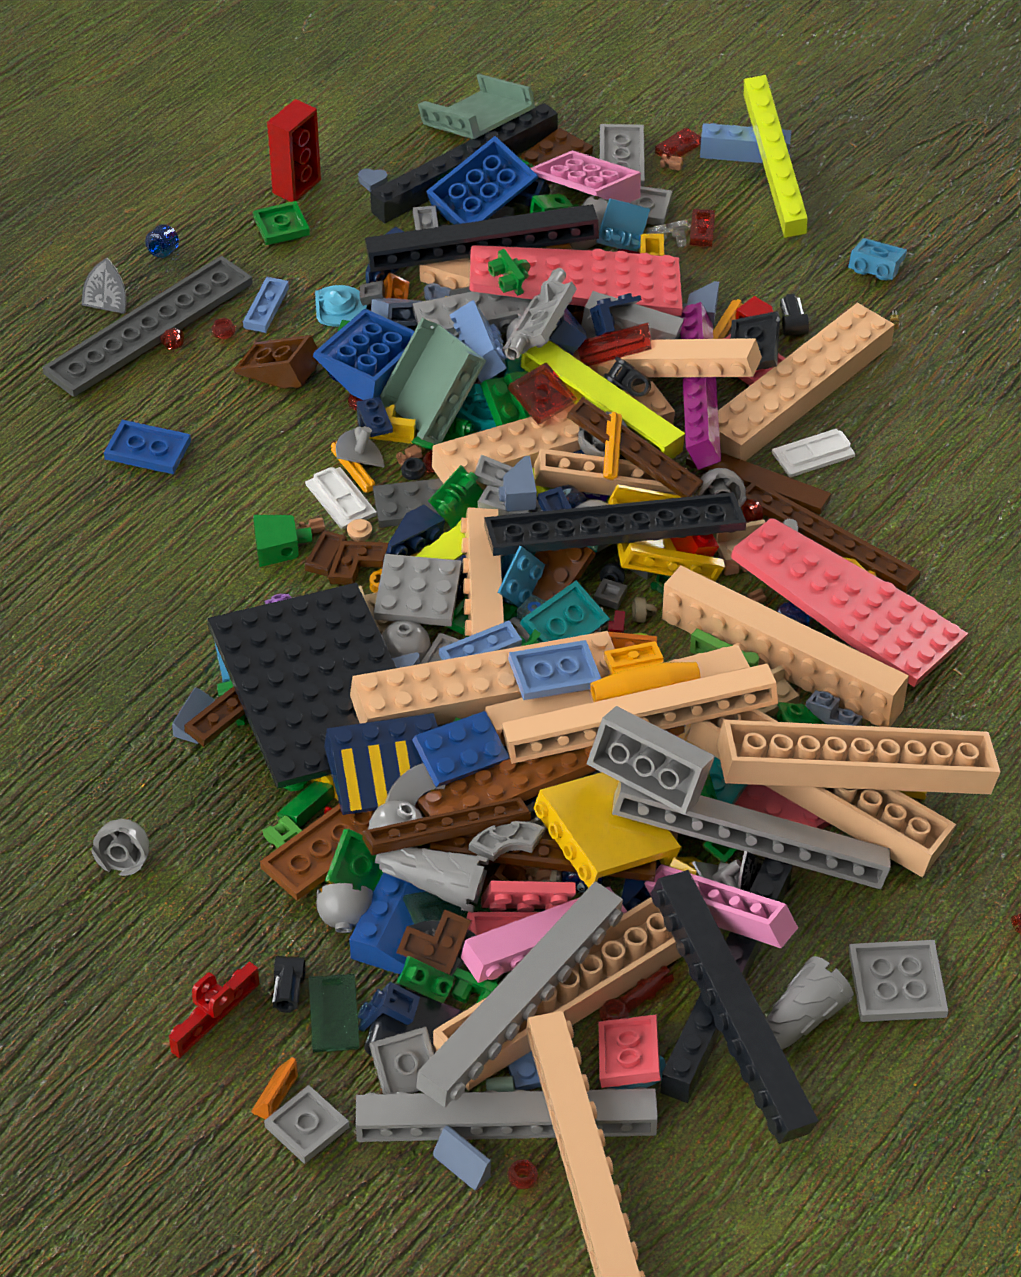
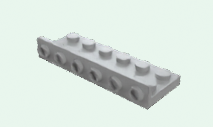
[413,291,532,339]

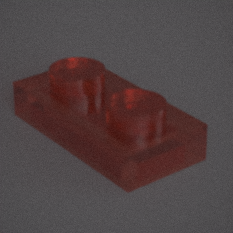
[655,127,701,159]
[690,209,715,247]

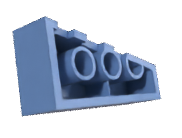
[450,300,507,383]

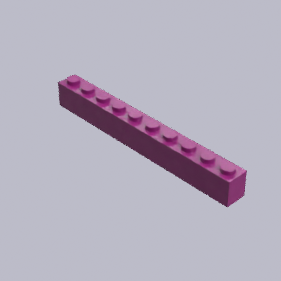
[680,302,721,470]

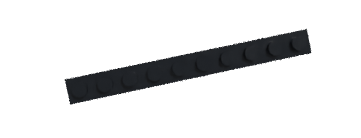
[370,103,558,224]
[365,204,599,272]
[660,857,793,1103]
[651,870,819,1144]

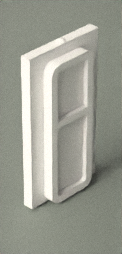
[772,428,855,478]
[306,467,377,530]

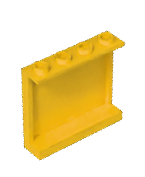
[608,484,725,582]
[533,772,681,888]

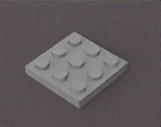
[374,554,462,626]
[848,940,948,1022]

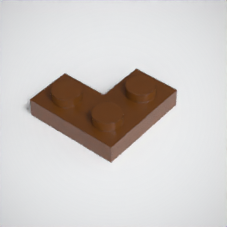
[328,541,388,585]
[396,910,472,975]

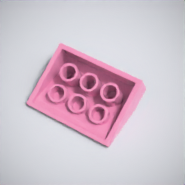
[530,150,641,203]

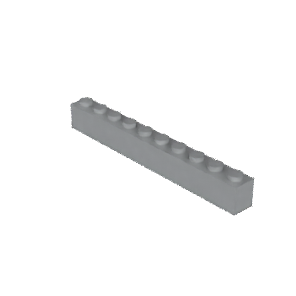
[612,781,890,889]
[417,881,623,1107]
[356,1087,657,1142]

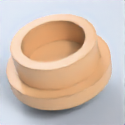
[347,519,372,542]

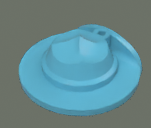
[315,285,367,327]

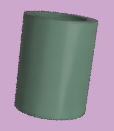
[486,1075,515,1092]

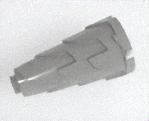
[375,847,489,913]
[766,956,854,1050]

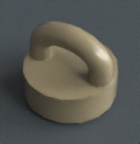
[632,597,657,623]

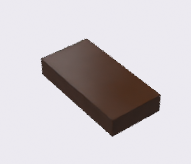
[304,530,347,577]

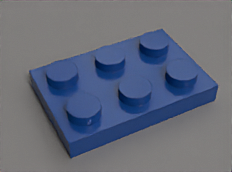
[104,420,191,474]
[412,711,509,788]

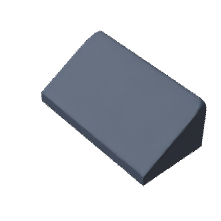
[172,687,215,744]
[433,1125,491,1190]

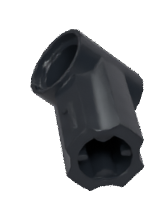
[780,294,809,336]
[272,956,306,1013]

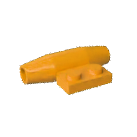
[590,641,701,702]

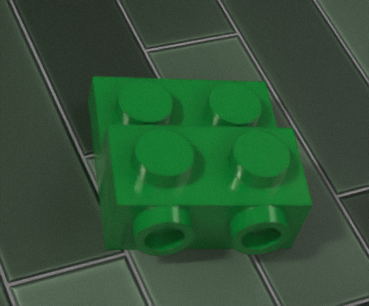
[480,371,545,427]

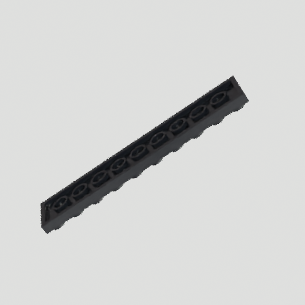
[484,492,746,556]

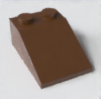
[233,335,319,388]

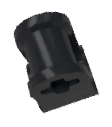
[603,356,651,396]

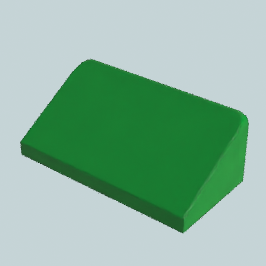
[277,781,335,828]

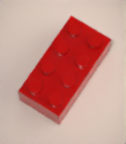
[267,99,321,202]

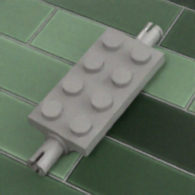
[503,268,577,360]

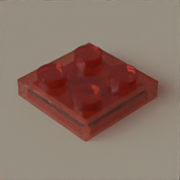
[508,362,577,425]

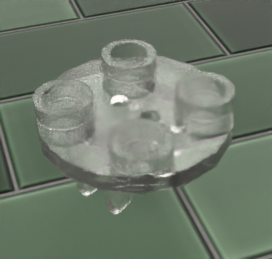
[646,219,691,250]

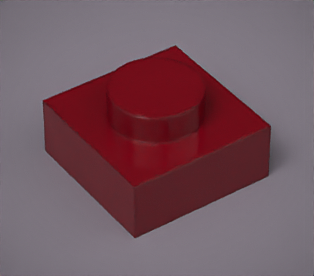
[608,610,625,633]

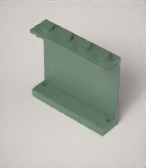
[418,74,535,139]
[379,317,486,444]

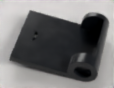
[364,984,464,1056]

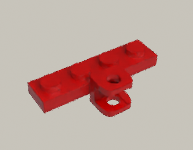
[169,962,260,1059]

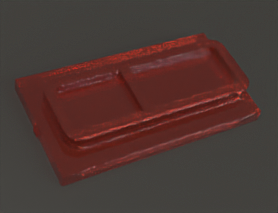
[578,322,652,366]

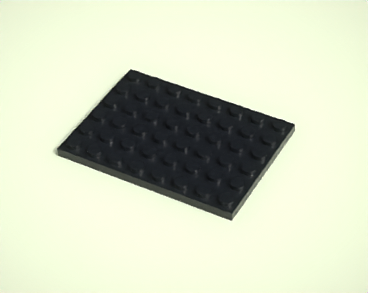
[207,583,396,789]

